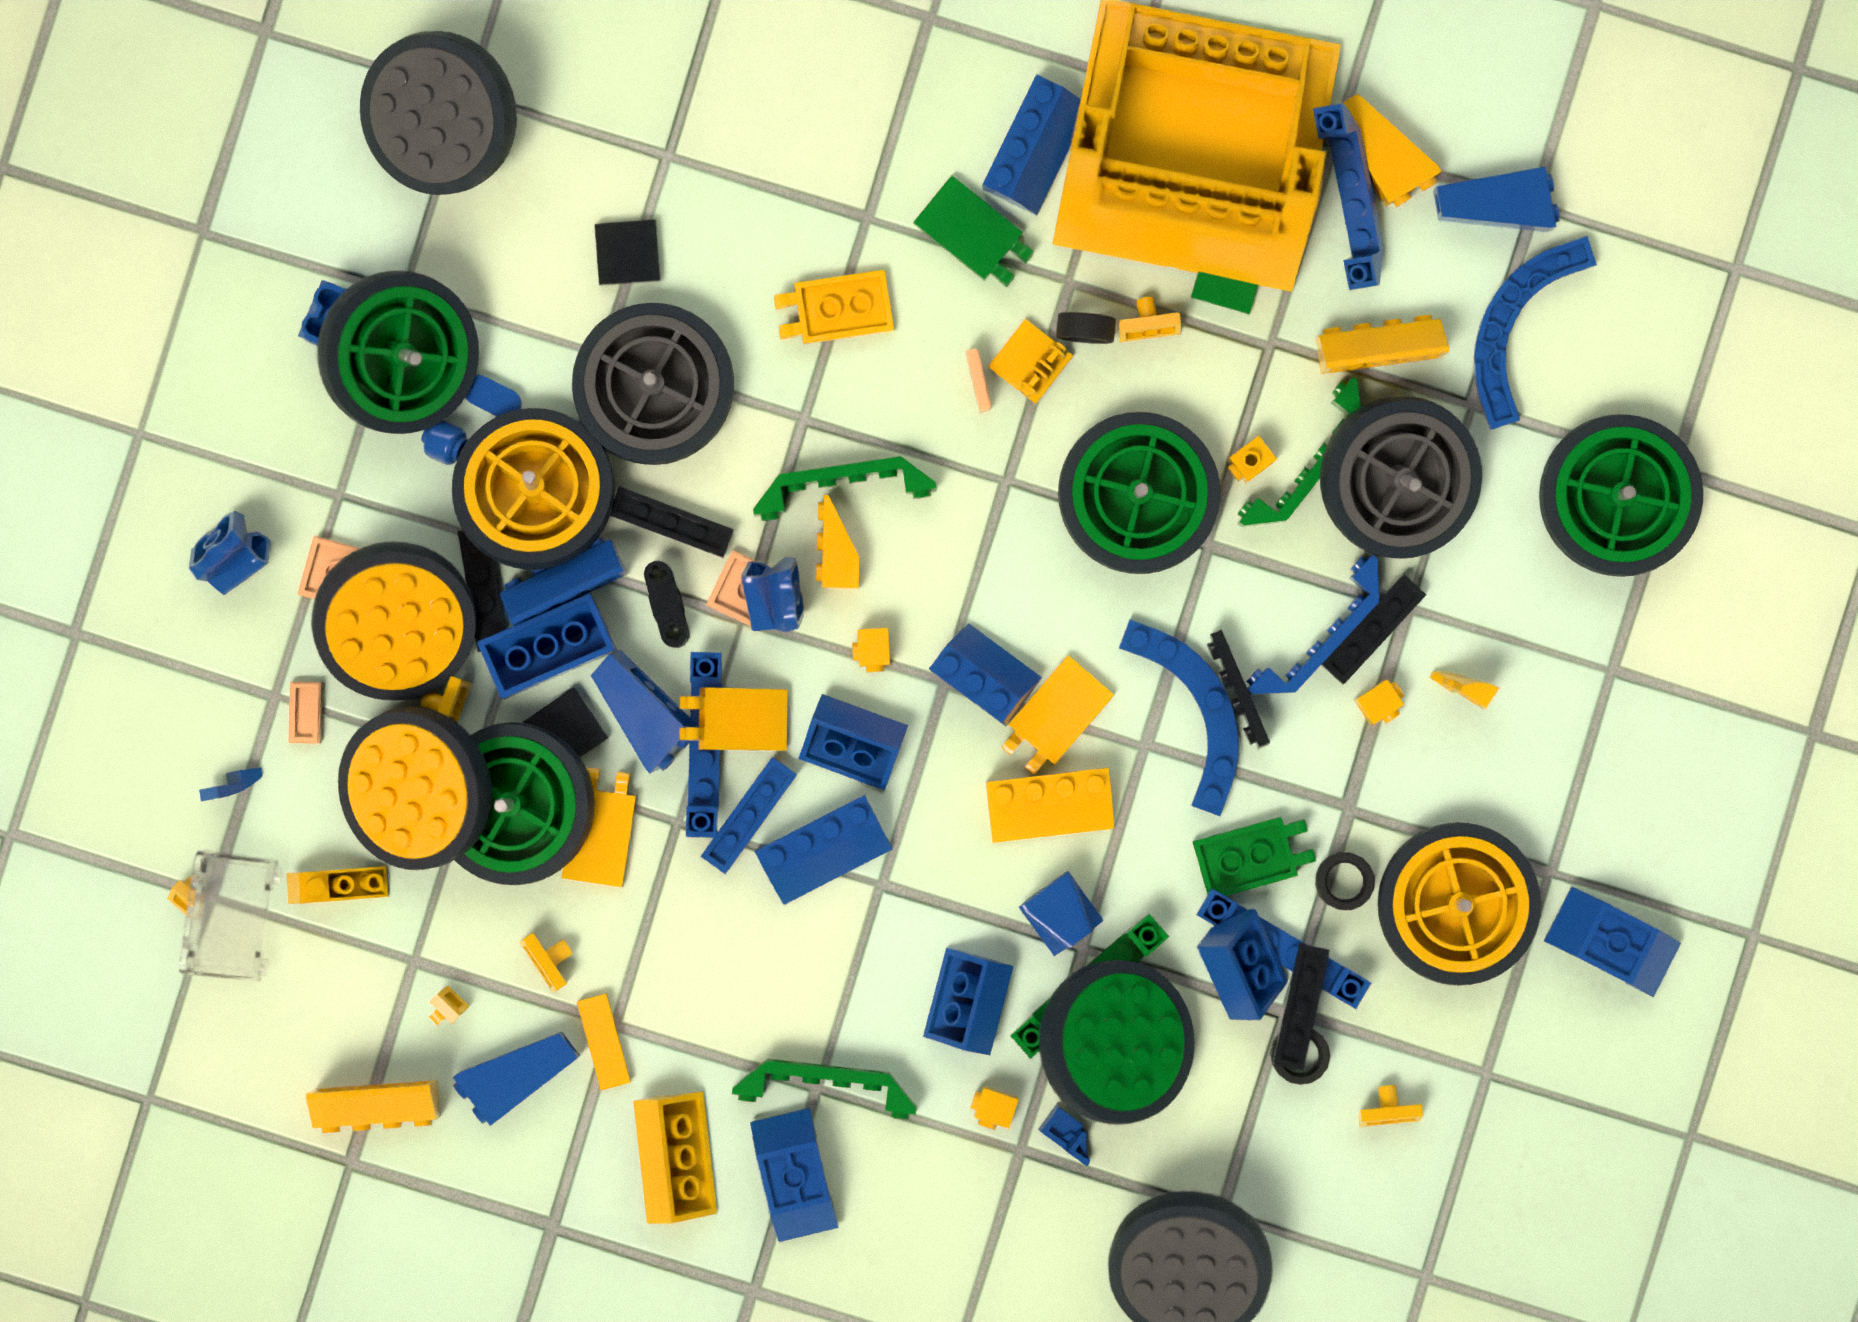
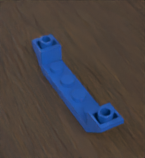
[1313,103,1384,290]
[1246,554,1379,695]
[685,652,722,838]
[1196,888,1371,1009]

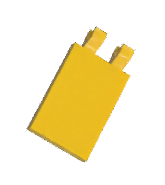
[774,270,894,345]
[1001,655,1114,775]
[679,687,788,751]
[561,767,637,887]

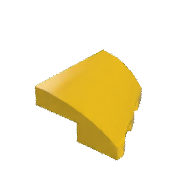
[1429,671,1499,709]

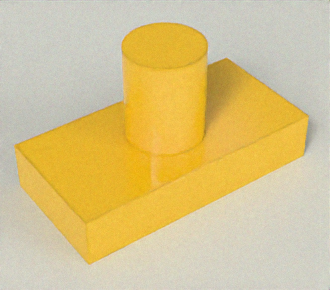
[1118,297,1181,342]
[421,676,472,723]
[519,933,573,993]
[1358,1085,1423,1127]

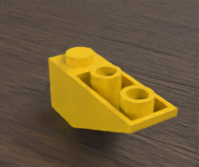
[816,495,860,589]
[286,866,388,904]

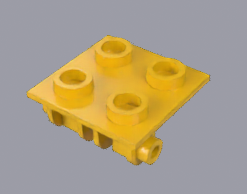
[988,319,1073,404]

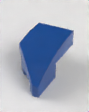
[199,767,263,802]
[1038,1105,1090,1167]

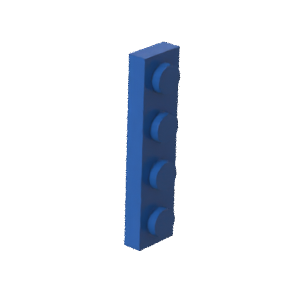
[700,757,797,874]

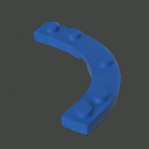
[1474,236,1597,430]
[1119,619,1238,816]

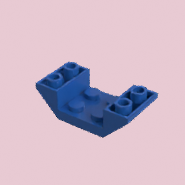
[1543,886,1681,998]
[750,1108,839,1242]

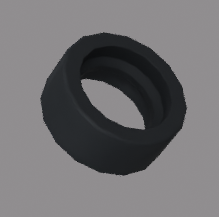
[1056,312,1116,344]
[1315,852,1375,910]
[1270,1029,1330,1085]

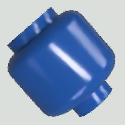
[421,421,468,465]

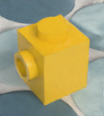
[1227,435,1277,484]
[852,628,890,673]
[1354,679,1405,725]
[970,1086,1019,1130]

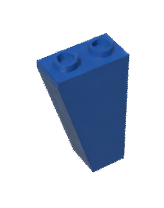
[1433,167,1560,232]
[590,649,699,774]
[452,1032,581,1126]

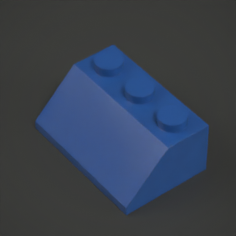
[929,623,1042,727]
[799,694,908,790]
[1197,909,1288,1021]
[923,948,1014,1056]

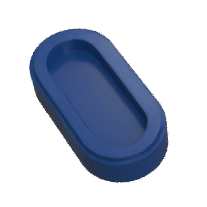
[465,375,522,417]

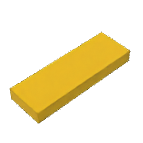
[577,993,631,1091]

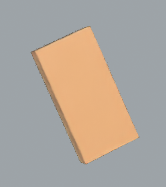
[966,348,992,413]
[288,682,322,744]

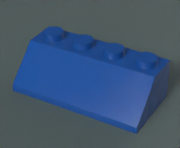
[982,74,1081,216]
[499,537,628,626]
[477,593,617,699]
[754,795,893,905]

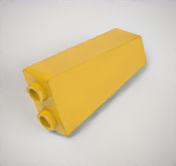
[1343,94,1442,208]

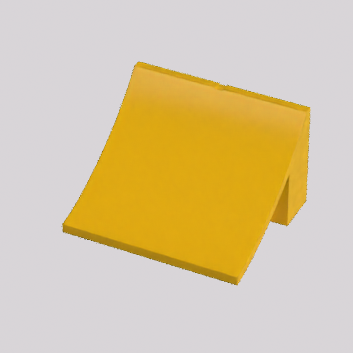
[1052,0,1341,292]

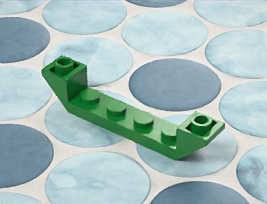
[1237,377,1361,527]
[753,456,937,521]
[1010,914,1169,1059]
[732,1058,917,1119]

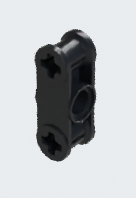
[644,561,690,648]

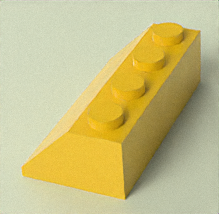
[1316,315,1450,375]
[985,768,1114,843]
[306,1080,440,1133]
[633,1091,717,1224]

